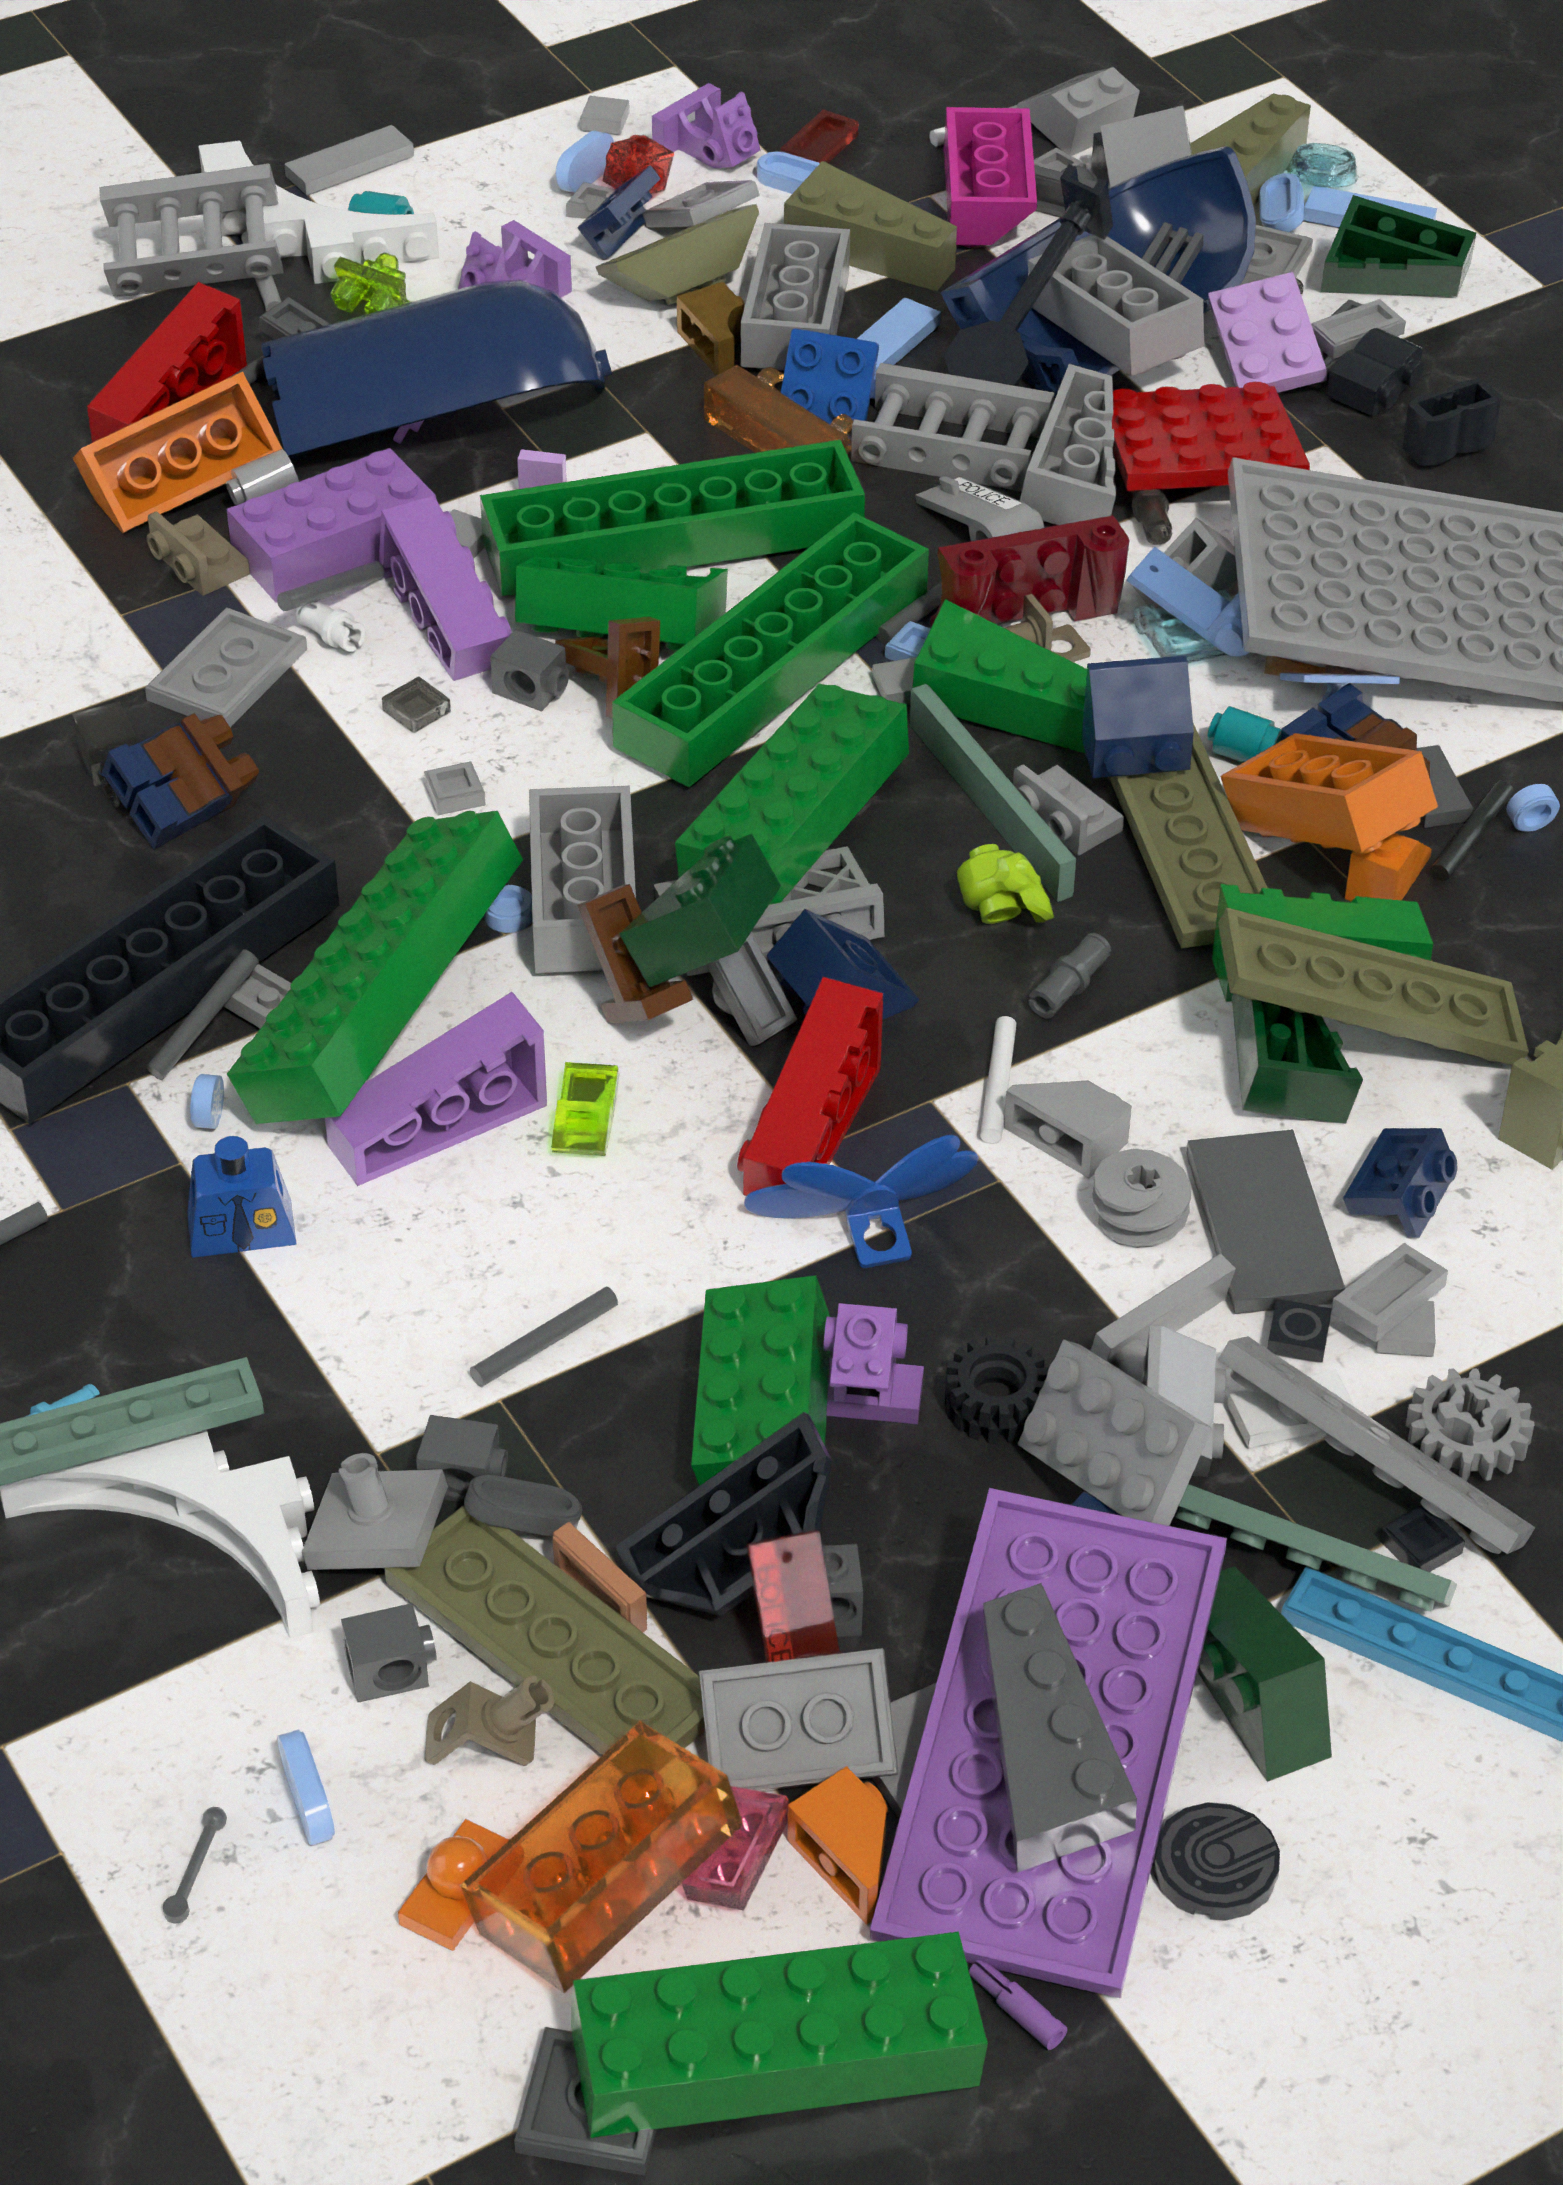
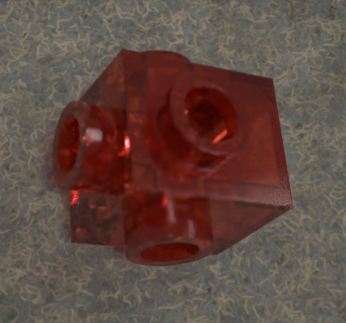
[602,134,674,194]

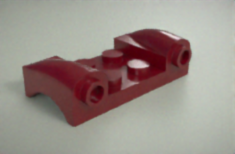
[930,515,1130,626]

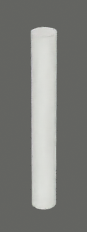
[980,1016,1017,1144]

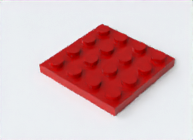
[1112,382,1310,491]

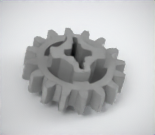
[1405,1368,1534,1481]

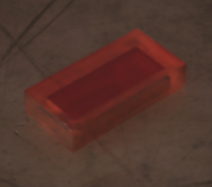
[781,109,858,163]

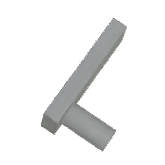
[1091,1253,1236,1383]

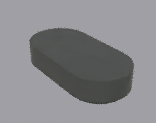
[464,1475,582,1537]

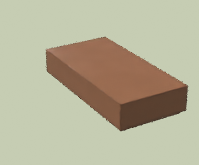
[553,1522,647,1632]

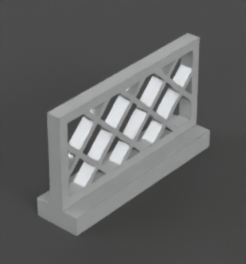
[654,846,885,976]

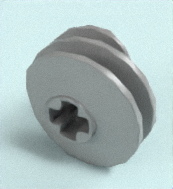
[1092,1149,1191,1247]

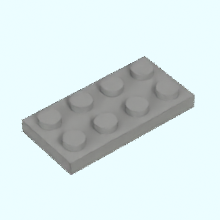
[1018,1339,1213,1526]

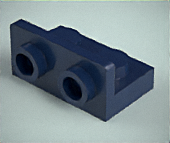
[577,165,661,260]
[1343,1128,1457,1238]

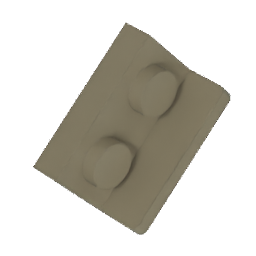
[147,511,250,596]

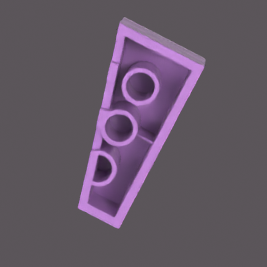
[379,495,512,681]
[325,992,547,1186]

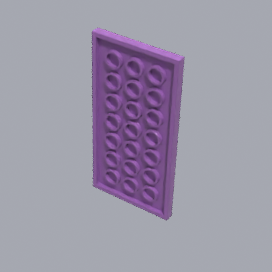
[870,1488,1227,1998]

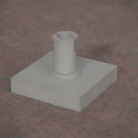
[302,1453,448,1570]

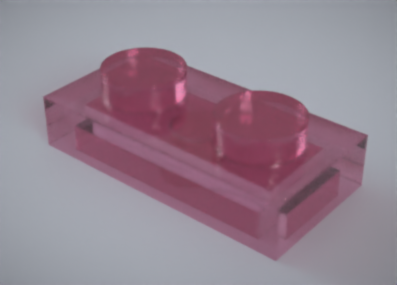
[681,1786,790,1911]

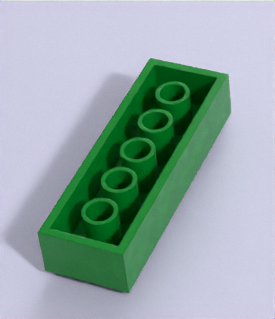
[675,683,909,905]
[570,1932,988,2138]

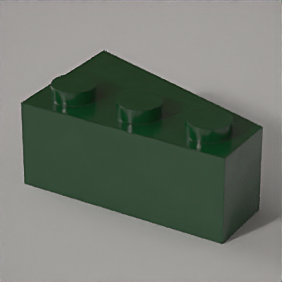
[1321,195,1477,297]
[619,833,781,987]
[1232,994,1363,1124]
[1197,1566,1332,1782]

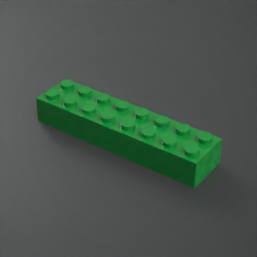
[480,440,865,596]
[612,513,929,787]
[227,810,523,1124]

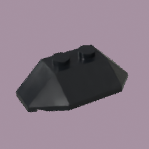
[615,1412,832,1616]

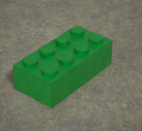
[691,1275,830,1486]

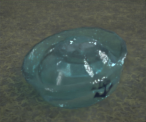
[1286,143,1359,188]

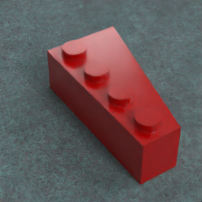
[87,282,247,443]
[737,977,883,1196]

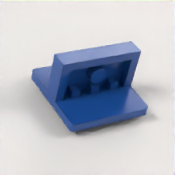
[777,329,879,430]

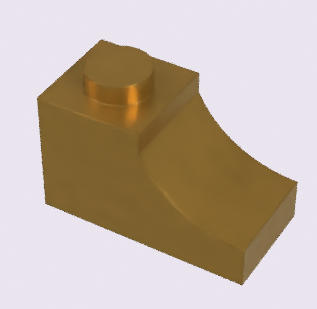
[677,282,745,378]

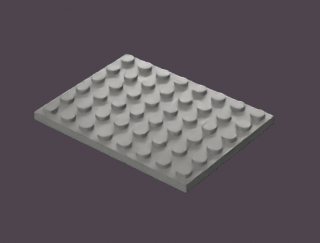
[1228,457,1563,703]

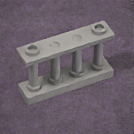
[99,164,284,296]
[851,363,1054,491]

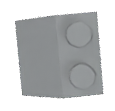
[1017,67,1140,156]
[1142,1325,1226,1477]

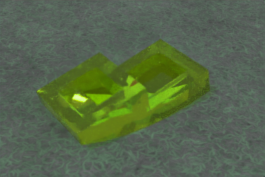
[551,1062,620,1156]

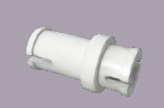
[295,600,366,652]

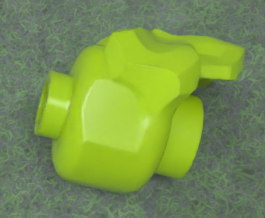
[957,844,1054,924]

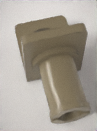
[1005,594,1091,662]
[425,1675,555,1766]

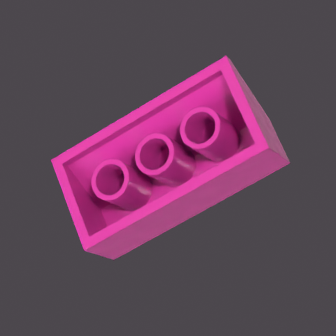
[944,107,1037,247]

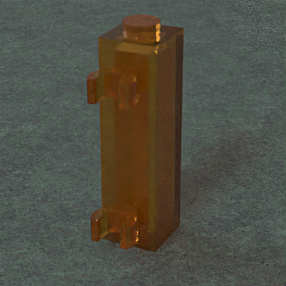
[704,365,854,455]

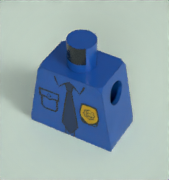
[187,1136,297,1258]

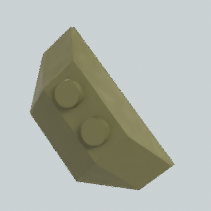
[595,204,759,305]

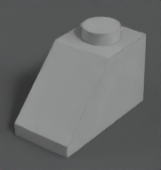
[1132,518,1238,617]
[1004,1080,1132,1178]

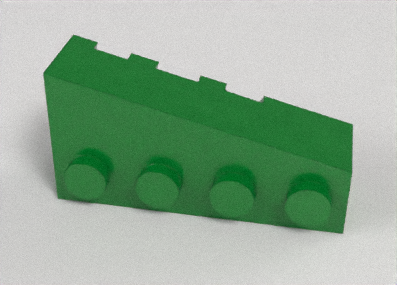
[515,556,728,650]
[912,599,1087,754]
[1212,884,1433,1002]

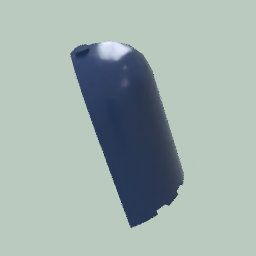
[941,146,1256,397]
[261,280,612,462]

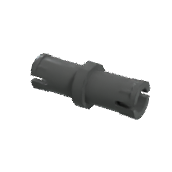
[1029,933,1111,1019]

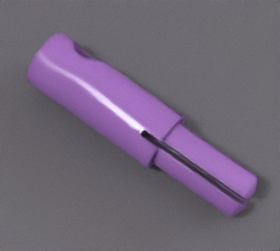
[969,1960,1067,2050]

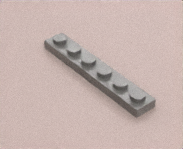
[1218,1336,1535,1554]

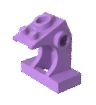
[652,83,761,168]
[458,220,572,298]
[824,1303,924,1424]

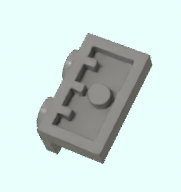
[1013,764,1124,856]

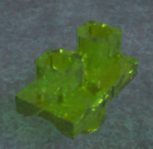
[330,252,412,314]

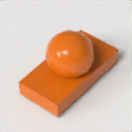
[398,1819,520,1951]

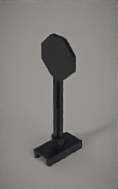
[944,164,1113,386]

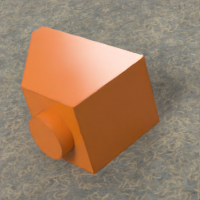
[1345,833,1432,901]
[787,1766,887,1925]

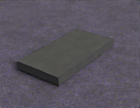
[1186,1129,1346,1314]

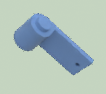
[1126,547,1249,657]

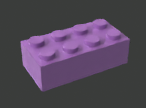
[227,448,436,603]

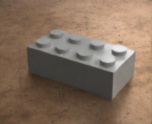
[741,223,850,371]
[1028,235,1204,376]
[529,785,636,973]

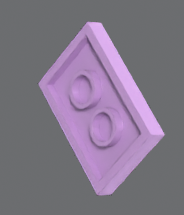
[1208,272,1327,393]

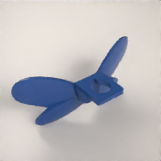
[744,1135,979,1268]

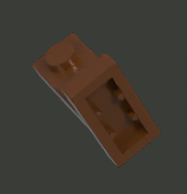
[555,617,660,719]
[577,884,693,1023]

